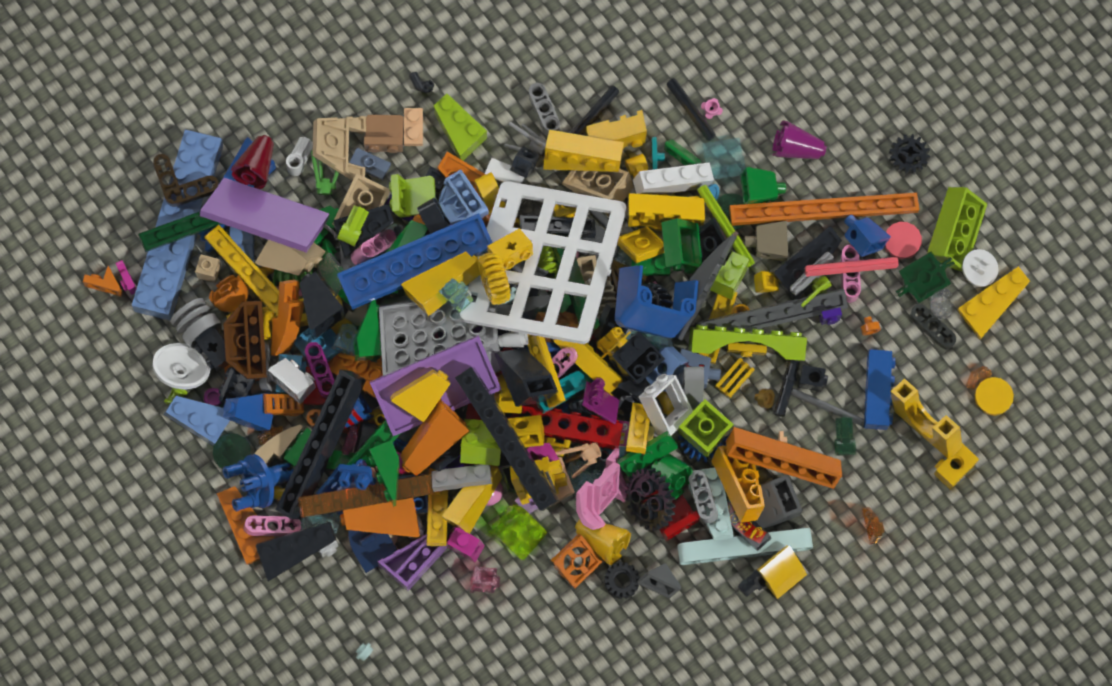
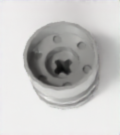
[170,298,222,349]

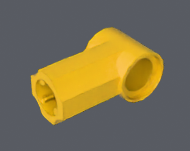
[625,154,649,178]

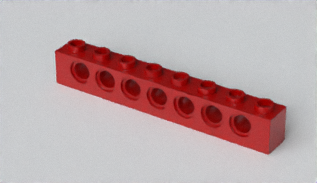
[465,403,623,450]

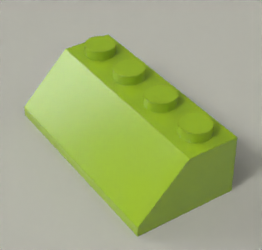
[927,187,987,272]

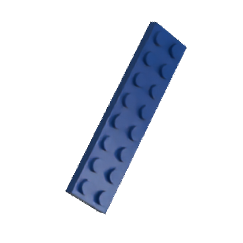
[337,213,493,310]

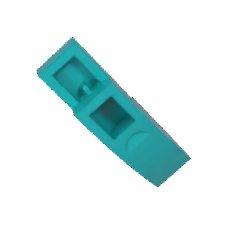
[536,369,594,414]

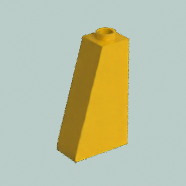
[401,251,480,316]
[442,465,502,534]

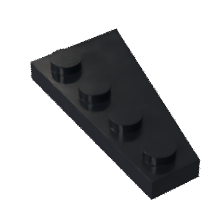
[772,226,842,300]

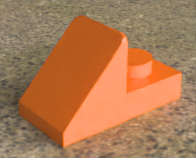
[82,266,123,297]

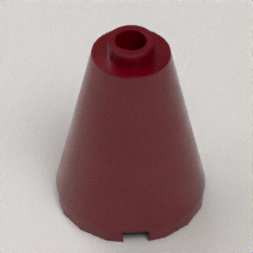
[231,135,274,189]

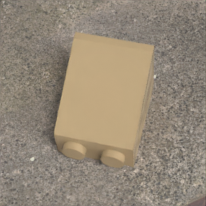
[255,240,325,276]

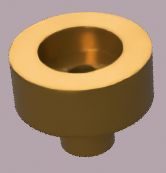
[754,388,775,408]

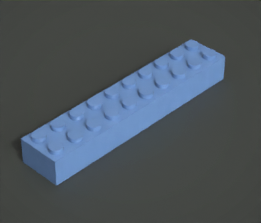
[132,130,224,320]

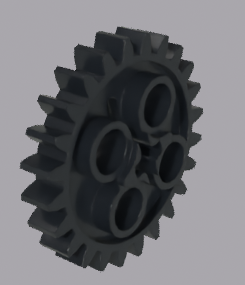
[625,467,676,531]

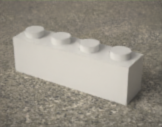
[633,163,714,195]

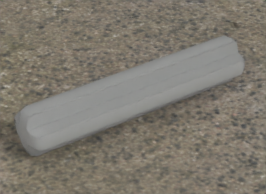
[790,252,834,295]

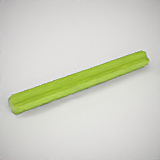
[697,185,755,268]

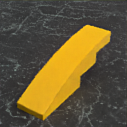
[553,339,623,394]

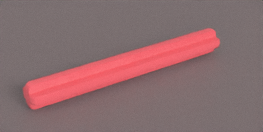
[805,257,899,277]

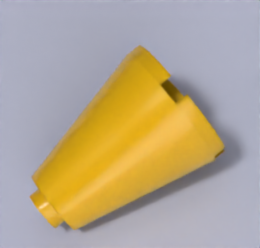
[575,519,631,565]

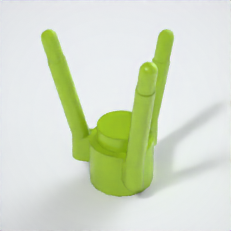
[801,275,832,307]

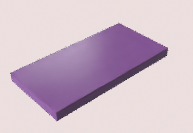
[200,178,329,253]
[370,335,502,436]

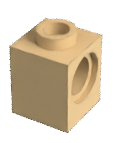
[195,254,221,283]

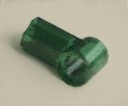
[834,417,856,456]

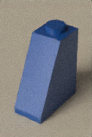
[222,392,278,431]

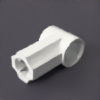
[286,137,313,176]

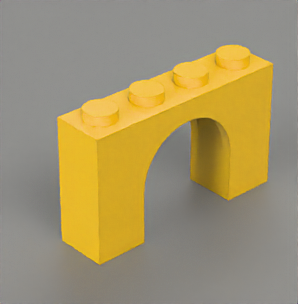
[891,379,963,459]

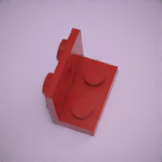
[659,494,701,541]

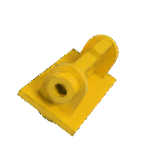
[597,327,631,358]

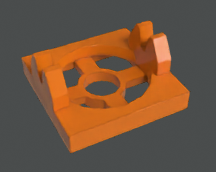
[551,533,603,588]

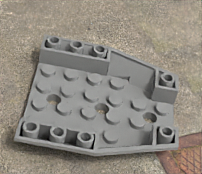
[379,294,501,376]

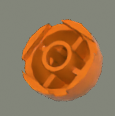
[209,275,248,312]

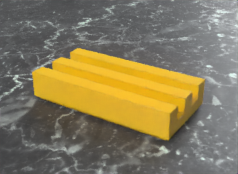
[715,358,755,399]

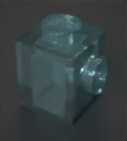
[439,278,473,313]

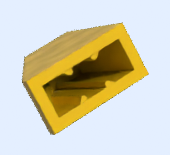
[390,369,451,422]

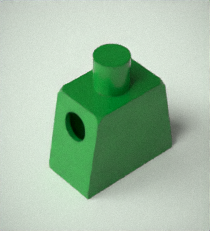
[740,167,786,204]

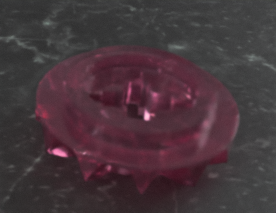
[342,425,359,456]

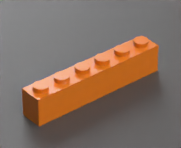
[726,427,842,489]

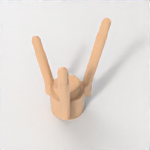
[555,443,601,478]

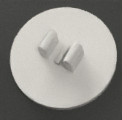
[962,249,998,287]

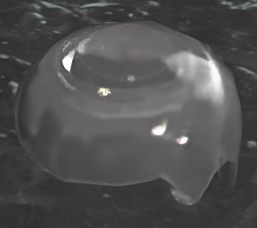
[929,289,954,320]

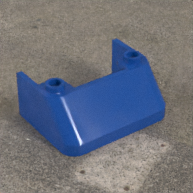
[615,265,698,338]

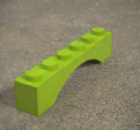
[688,325,807,361]

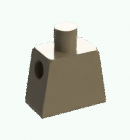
[744,221,788,261]

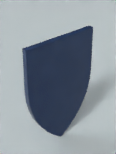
[349,530,398,573]

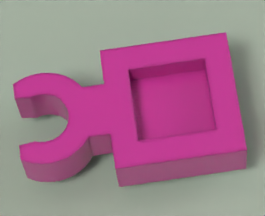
[115,260,136,295]

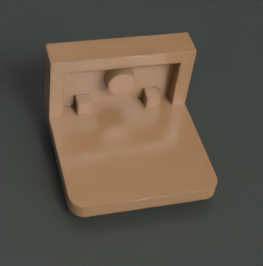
[364,115,404,153]

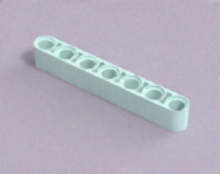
[677,528,813,565]

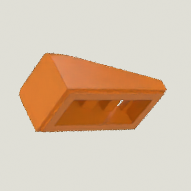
[263,394,304,416]

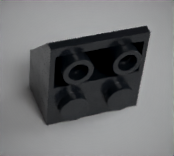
[607,331,665,385]

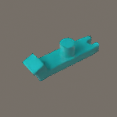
[652,137,665,170]

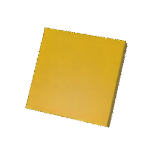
[617,226,664,263]

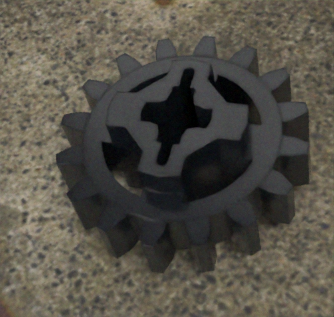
[889,134,930,175]

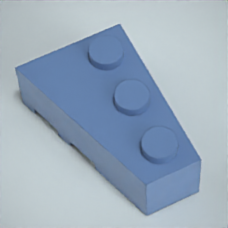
[163,396,230,446]

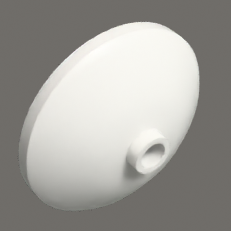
[152,343,211,389]

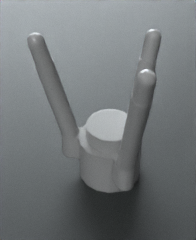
[504,122,546,156]

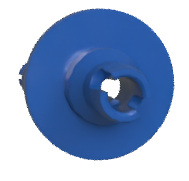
[222,454,294,512]

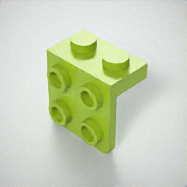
[389,174,435,218]

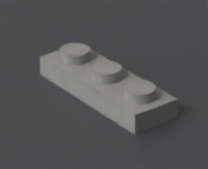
[432,464,492,492]

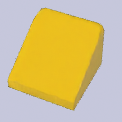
[754,271,779,293]

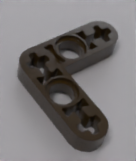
[153,154,219,207]

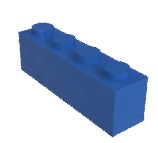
[864,349,895,430]

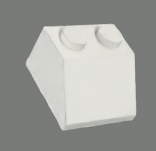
[268,358,316,404]

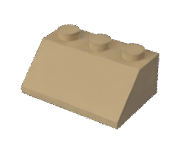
[332,173,390,225]

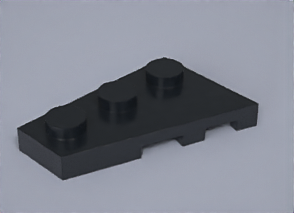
[333,204,394,257]

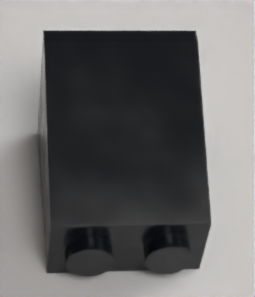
[300,272,345,340]

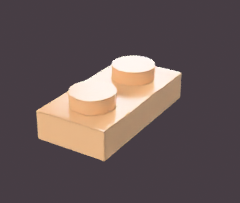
[404,108,423,146]

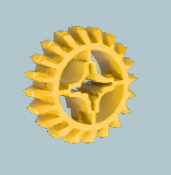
[478,252,511,305]

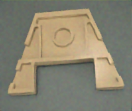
[312,116,366,181]

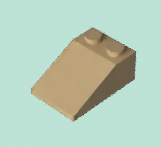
[562,169,634,202]

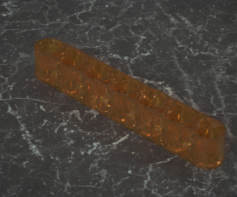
[298,474,435,517]

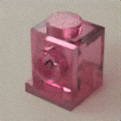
[470,566,500,593]

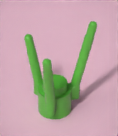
[311,150,339,195]

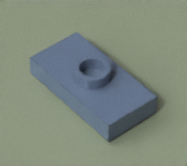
[349,148,391,181]

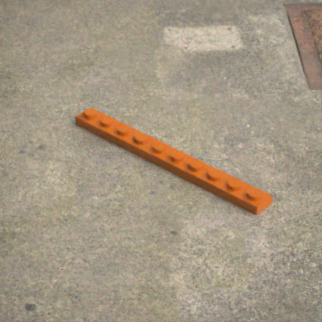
[729,193,919,226]

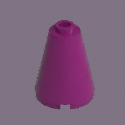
[772,120,827,159]

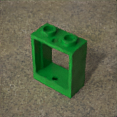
[661,218,702,274]

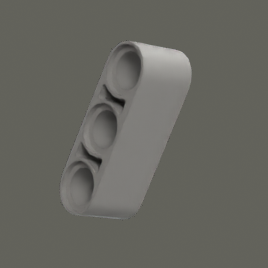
[529,83,560,137]
[683,366,704,411]

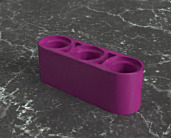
[305,342,335,398]

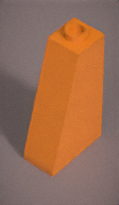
[400,398,469,476]
[340,497,420,537]

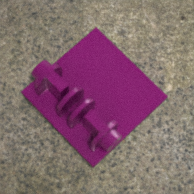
[582,378,619,424]

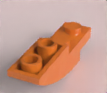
[271,280,304,356]

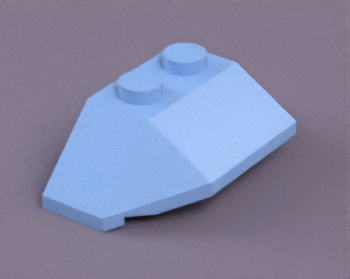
[438,170,489,225]

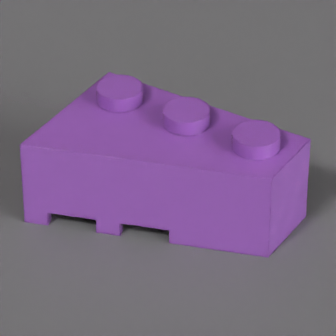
[378,534,447,591]

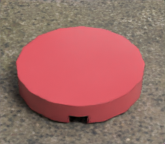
[885,222,922,259]

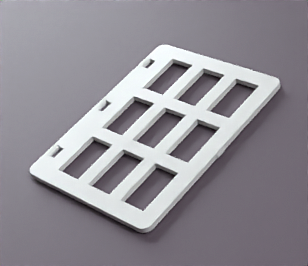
[460,181,626,344]

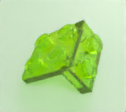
[488,503,547,560]

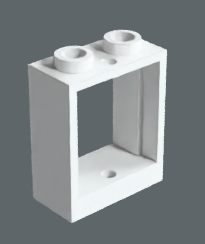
[639,374,693,435]

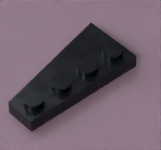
[256,521,336,582]

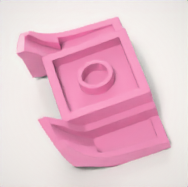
[576,448,628,530]

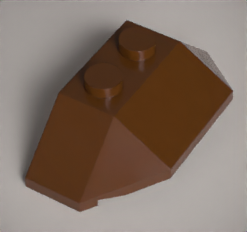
[223,301,267,379]

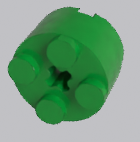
[651,454,693,499]

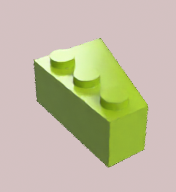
[434,93,487,161]

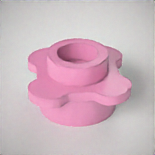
[701,98,723,119]

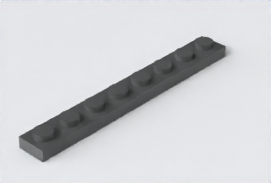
[695,289,848,332]

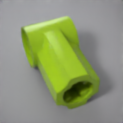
[337,205,369,247]

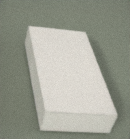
[485,158,524,184]

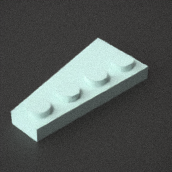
[688,467,733,541]

